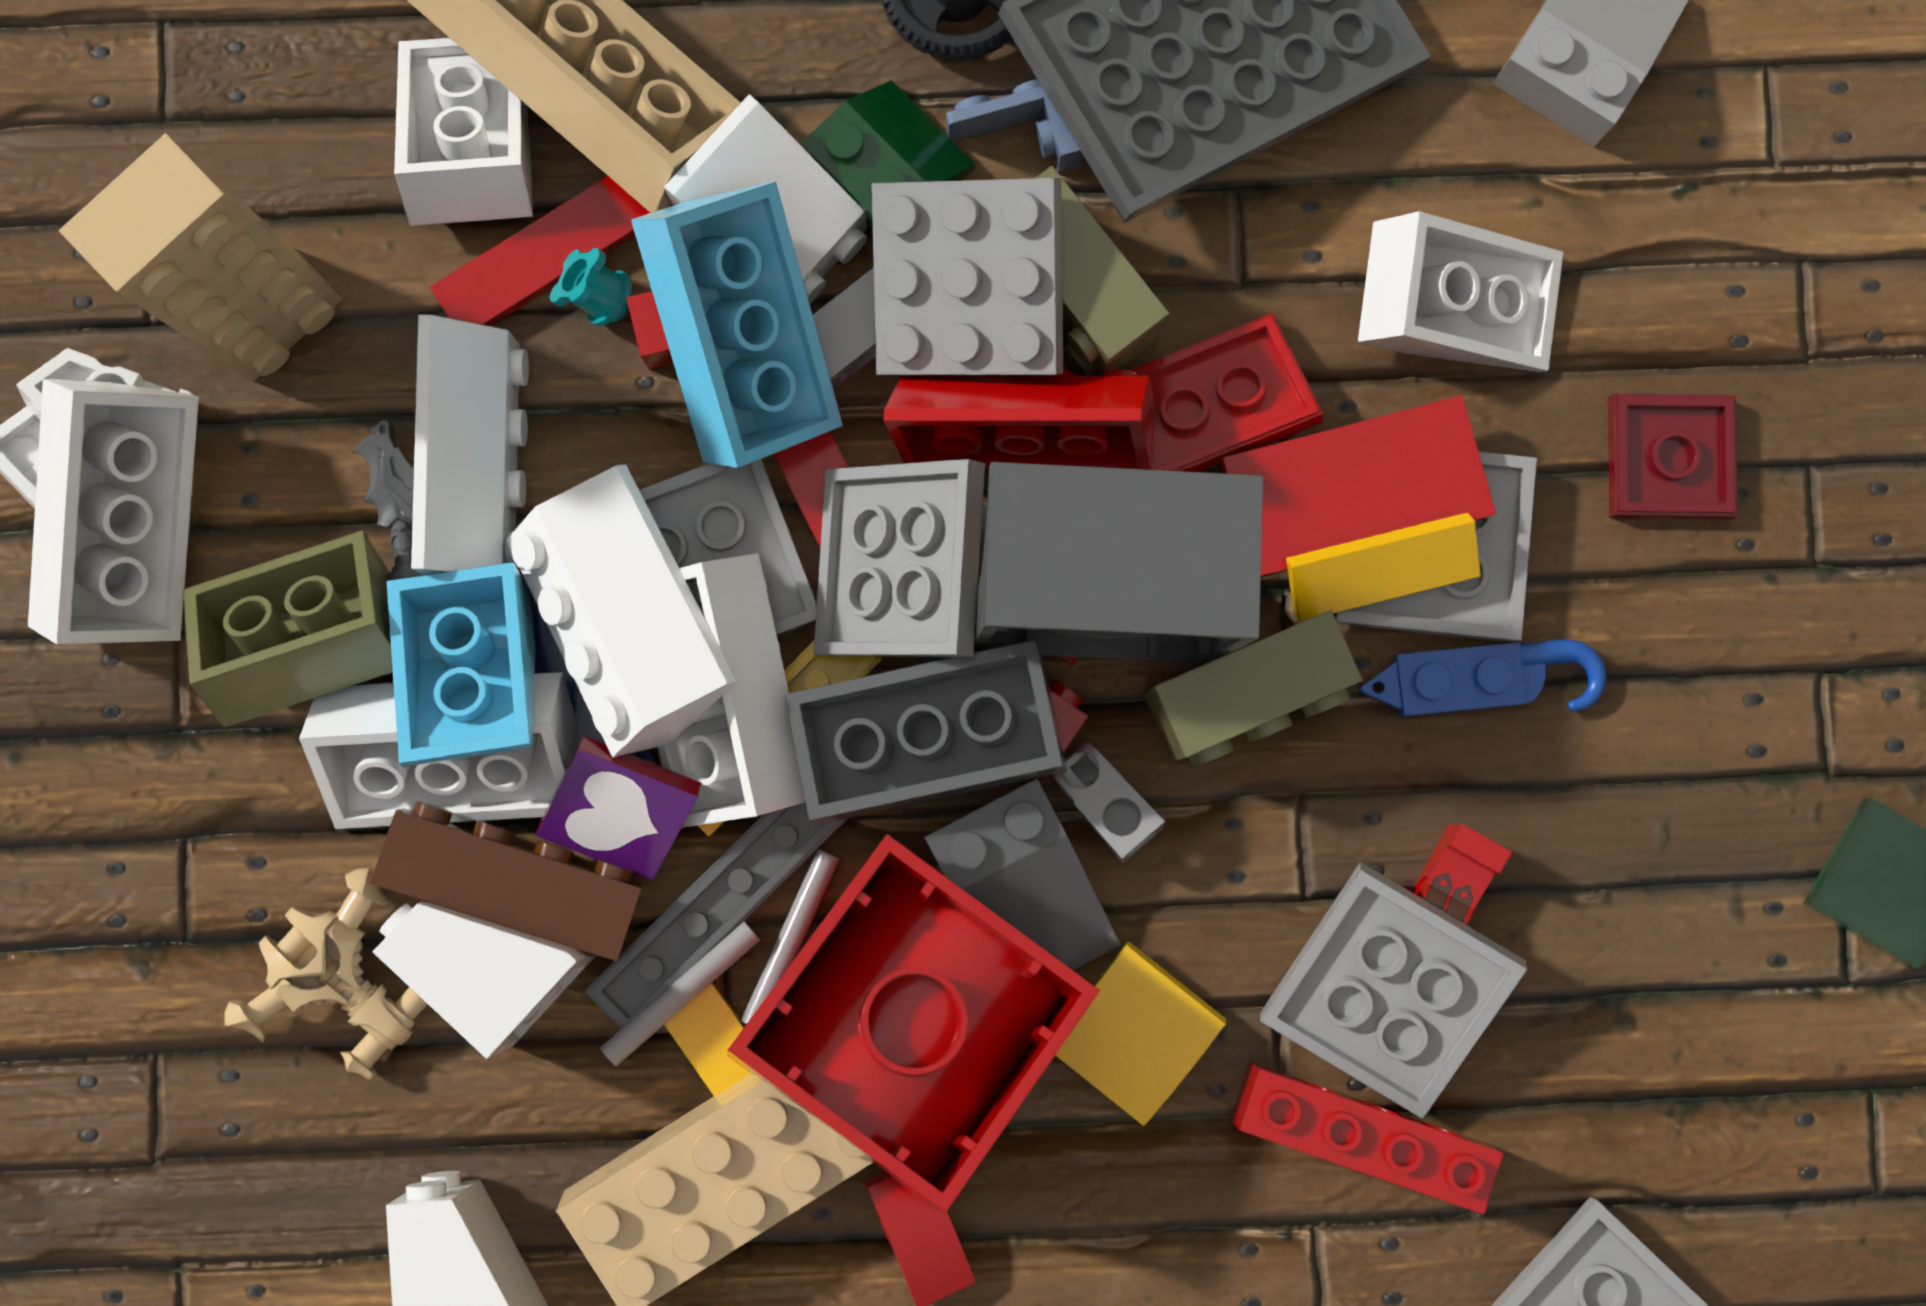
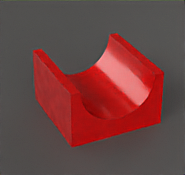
[727,834,1100,1212]

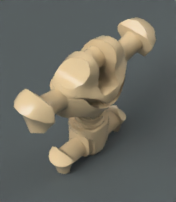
[224,867,427,1080]

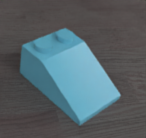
[387,562,535,767]

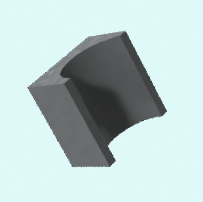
[974,462,1263,664]

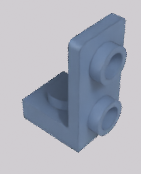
[946,79,1083,174]

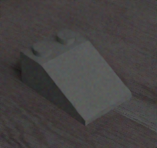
[925,779,1121,971]

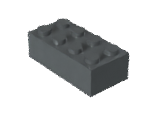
[785,639,1067,824]

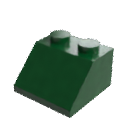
[801,80,975,233]

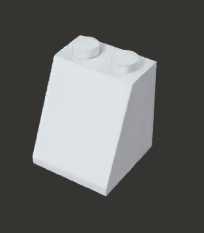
[664,95,867,304]
[373,901,597,1059]
[386,1171,548,1306]

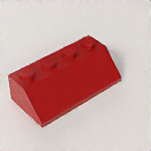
[883,369,1154,470]

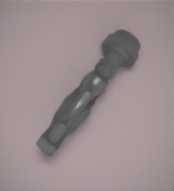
[352,420,424,581]

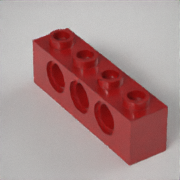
[1230,1061,1504,1215]

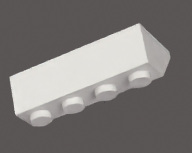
[411,315,529,575]
[28,379,199,644]
[506,464,737,758]
[658,553,806,828]
[299,672,577,829]

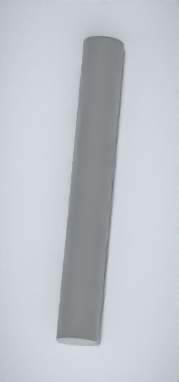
[741,849,840,1024]
[600,921,760,1067]

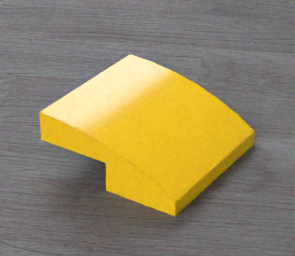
[1055,941,1227,1126]

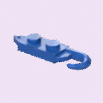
[1358,639,1607,717]

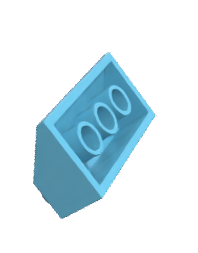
[631,181,843,468]

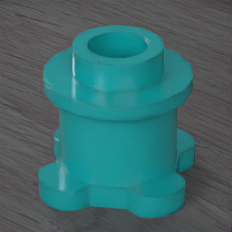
[550,248,633,327]

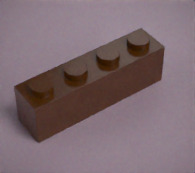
[370,801,643,961]

